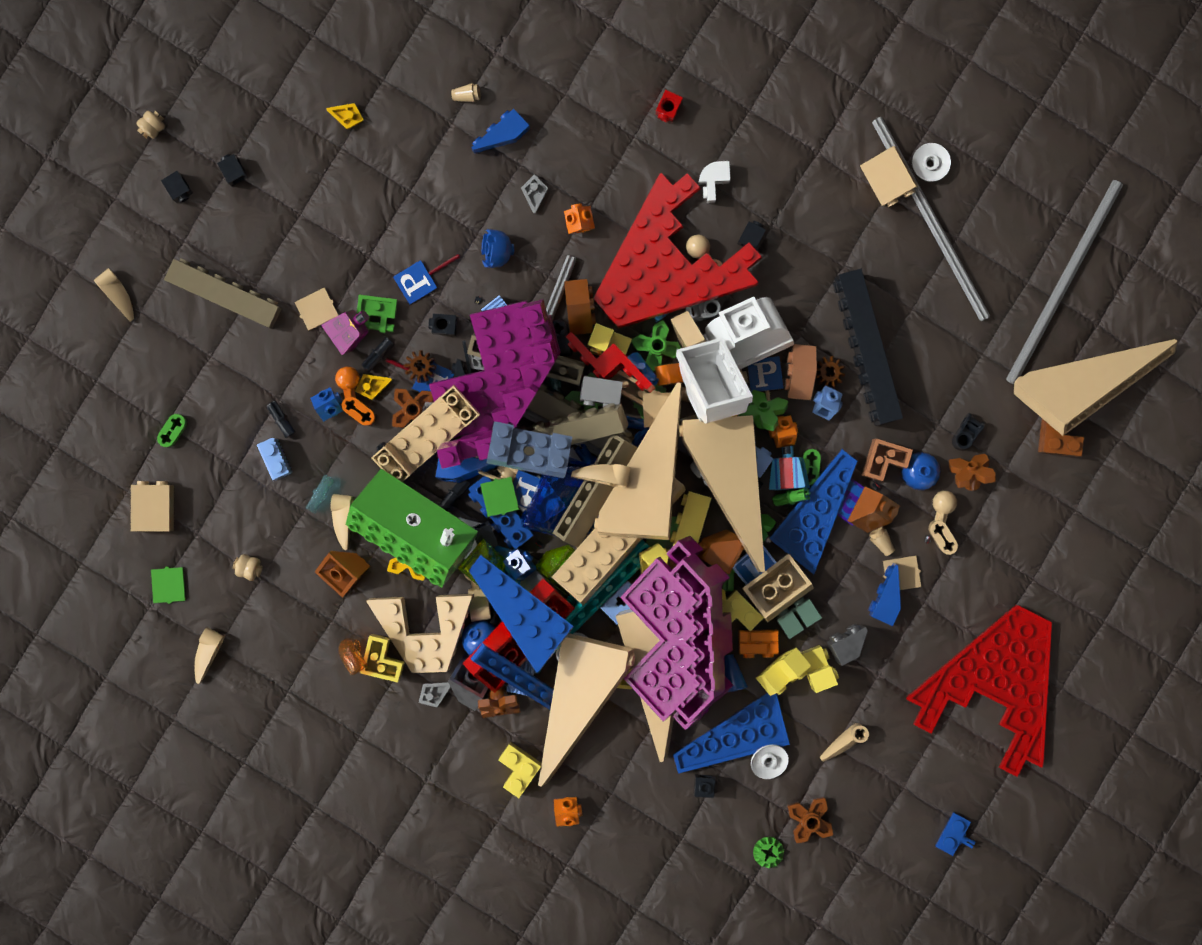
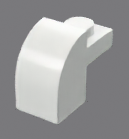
[698,161,730,204]

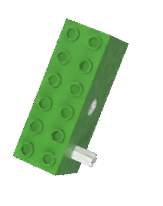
[345,469,478,588]

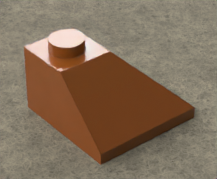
[698,529,744,574]
[315,551,370,598]

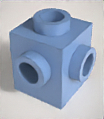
[812,386,842,420]

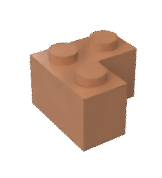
[785,344,817,400]
[861,439,913,481]

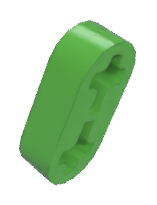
[157,414,187,447]
[802,449,821,485]

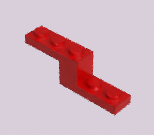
[566,332,655,393]

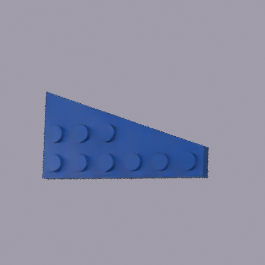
[769,449,857,574]
[469,555,574,674]
[673,693,790,774]

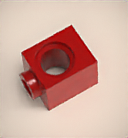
[655,89,683,122]

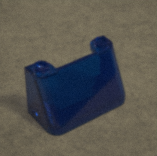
[521,457,590,536]

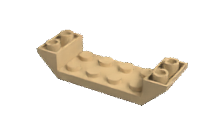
[371,385,480,482]

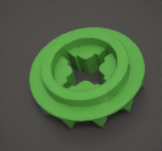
[753,837,784,868]

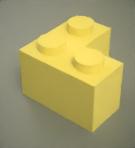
[588,323,632,356]
[722,590,764,631]
[360,634,405,682]
[801,645,839,693]
[756,648,811,696]
[498,742,542,798]

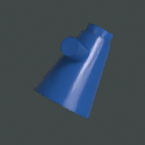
[621,352,659,387]
[724,654,748,692]

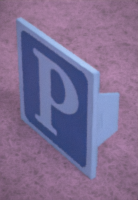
[733,545,777,585]

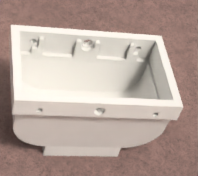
[704,297,794,370]
[676,338,753,424]

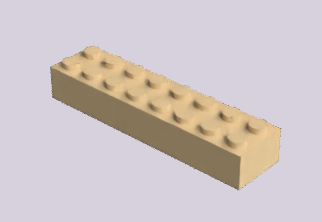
[552,478,686,606]

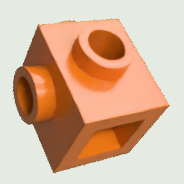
[564,203,595,234]
[769,415,798,448]
[554,797,583,827]

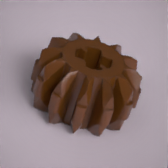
[404,350,437,383]
[815,356,845,388]

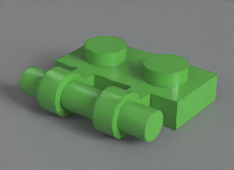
[357,295,398,333]

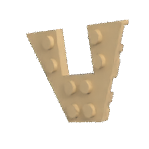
[366,594,474,673]

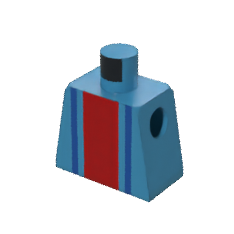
[769,446,810,491]

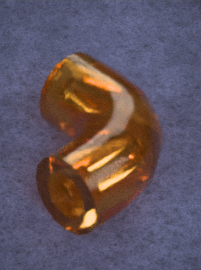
[338,638,367,675]

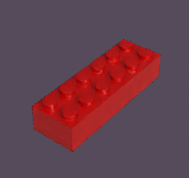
[462,579,575,693]

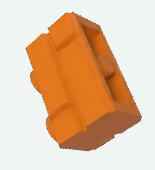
[738,630,779,658]

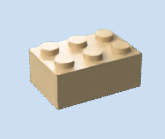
[743,554,814,623]

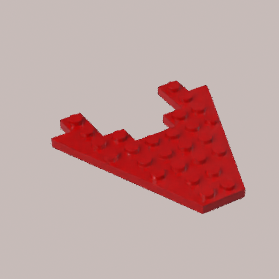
[593,173,762,329]
[906,605,1052,777]

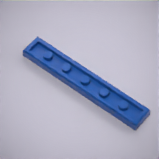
[471,643,554,710]

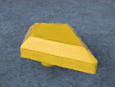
[326,103,364,130]
[355,374,392,400]

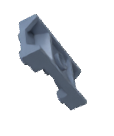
[486,421,572,478]

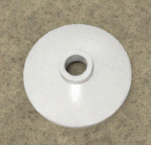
[912,143,951,182]
[751,745,788,779]

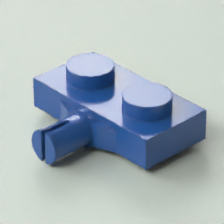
[935,812,975,856]

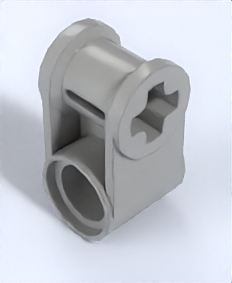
[685,299,720,322]

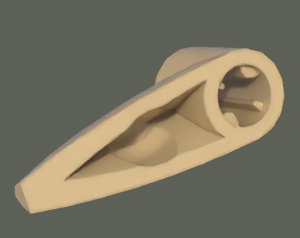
[94,268,134,322]
[571,464,630,488]
[331,494,353,550]
[195,627,225,684]
[820,723,869,762]

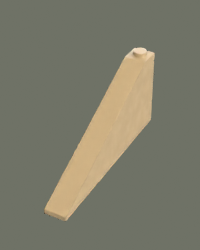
[1014,339,1178,436]
[594,383,682,540]
[678,415,765,572]
[616,609,675,762]
[538,633,635,787]

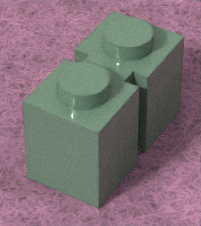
[775,597,822,639]

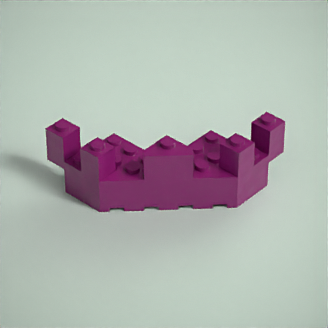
[429,299,561,469]
[620,536,734,730]

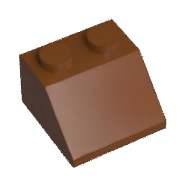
[847,487,900,533]

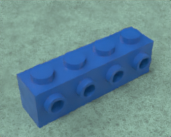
[468,476,534,549]

